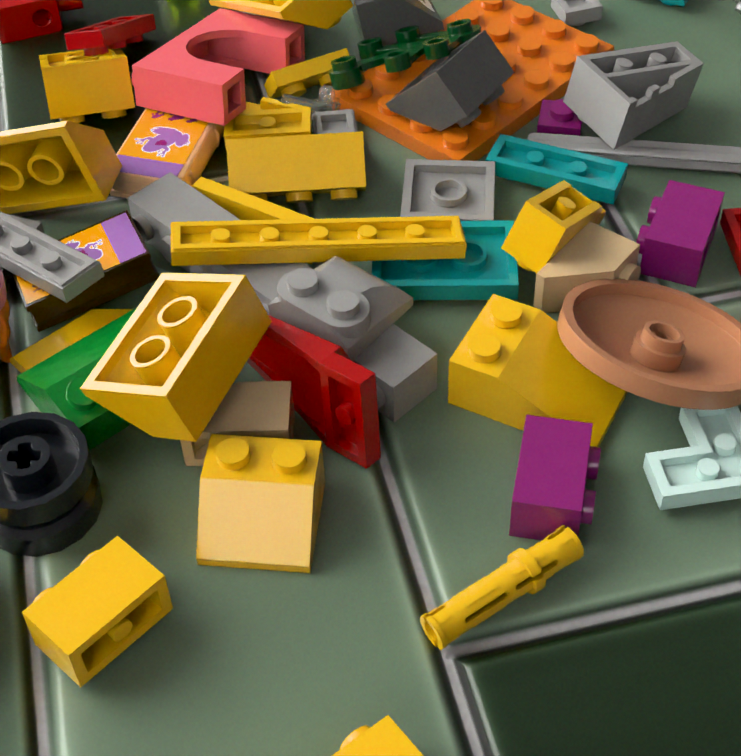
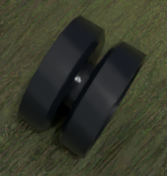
[0,412,103,557]

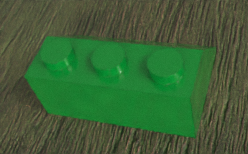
[17,307,137,450]

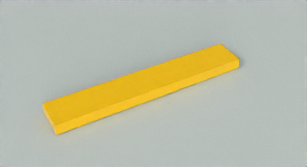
[171,216,467,266]

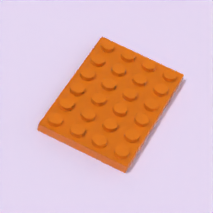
[331,0,614,161]

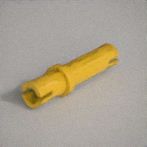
[420,525,584,650]

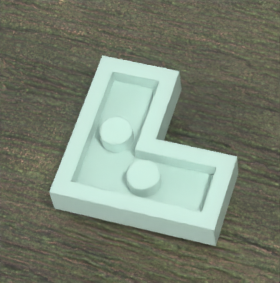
[643,406,741,510]

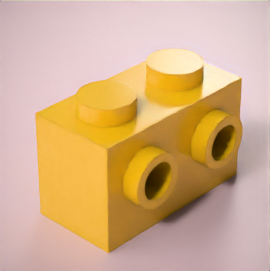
[22,536,173,688]

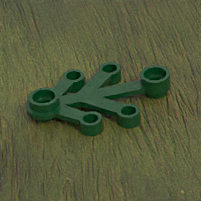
[329,19,482,90]

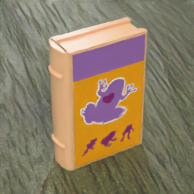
[110,108,224,198]

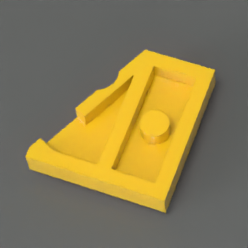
[224,97,312,149]

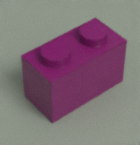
[636,180,725,288]
[509,414,601,540]

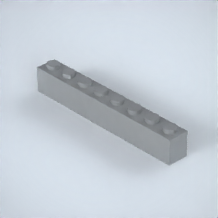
[127,172,437,423]

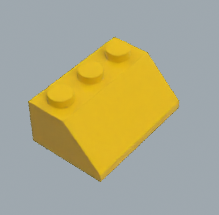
[208,0,353,29]
[0,121,122,214]
[226,131,366,203]
[80,273,272,442]

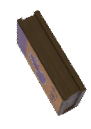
[12,210,159,332]

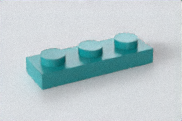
[485,134,628,205]

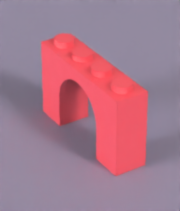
[132,8,305,126]

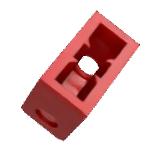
[0,0,84,44]

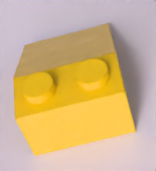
[39,48,135,123]
[448,294,628,447]

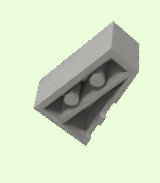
[563,41,704,150]

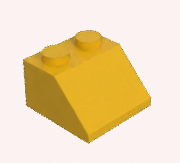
[196,434,325,573]

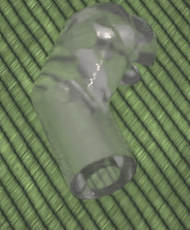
[281,85,342,116]

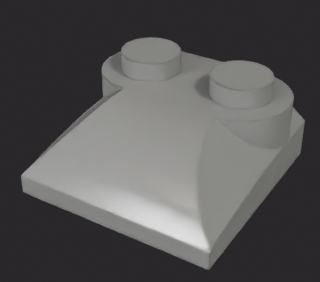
[268,256,413,361]

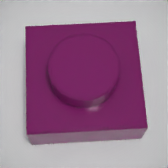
[537,99,583,136]

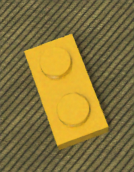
[264,48,349,101]

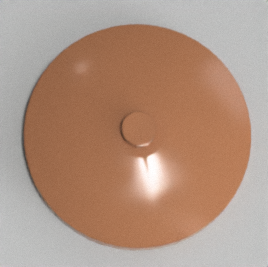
[557,279,741,410]

